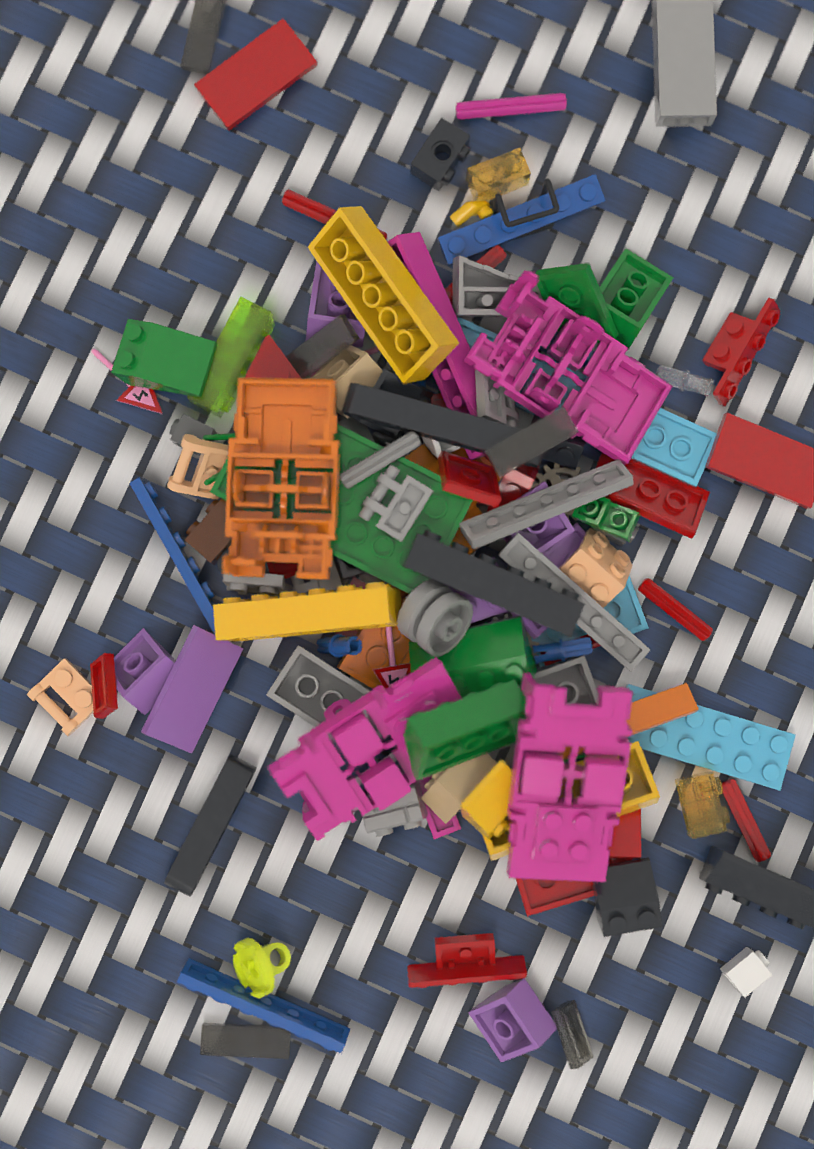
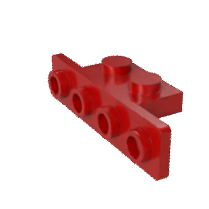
[702,298,780,407]
[407,933,527,988]

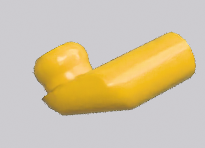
[450,200,493,227]

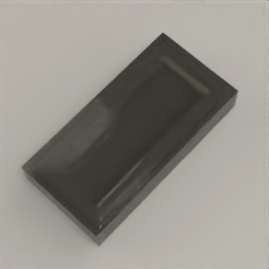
[551,1000,593,1070]

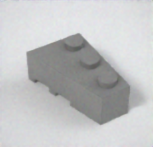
[452,255,543,317]

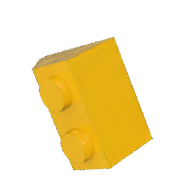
[460,760,521,840]

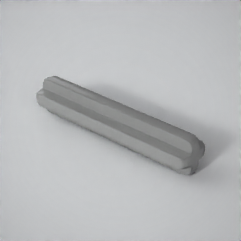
[339,431,421,488]

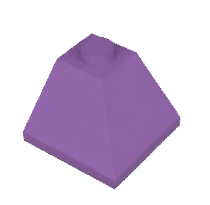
[503,481,575,553]

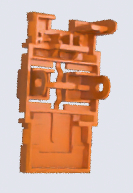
[223,378,341,579]

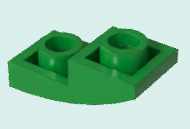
[572,497,640,542]

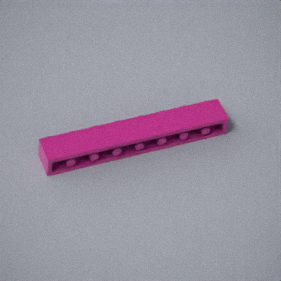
[388,232,487,460]

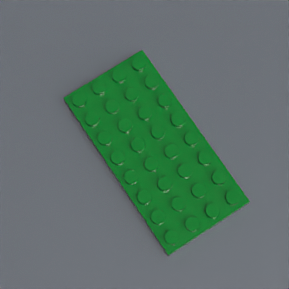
[210,424,473,594]

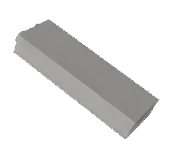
[652,0,717,127]

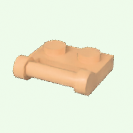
[167,434,228,500]
[27,658,93,736]

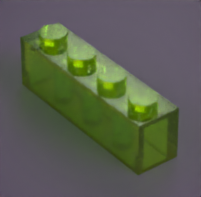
[187,296,275,418]

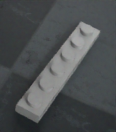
[459,459,633,549]
[498,533,650,672]

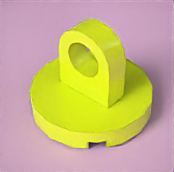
[233,938,291,999]

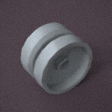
[397,579,473,656]

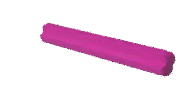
[455,93,567,119]

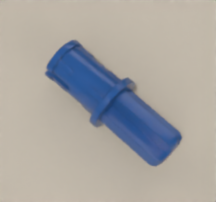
[316,634,362,657]
[533,637,593,664]

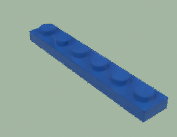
[437,174,606,265]
[129,477,215,634]
[177,958,350,1054]

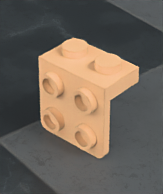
[559,528,632,608]

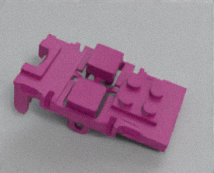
[464,270,673,465]
[506,673,633,882]

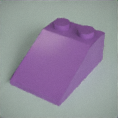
[306,261,365,348]

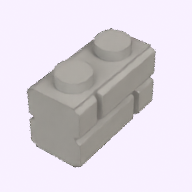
[362,782,428,837]

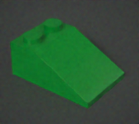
[600,248,674,350]
[111,319,218,398]

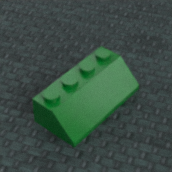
[408,616,537,698]
[404,680,527,781]

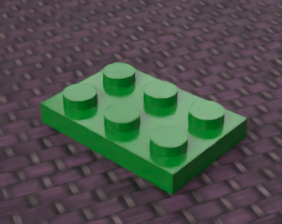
[535,263,619,343]

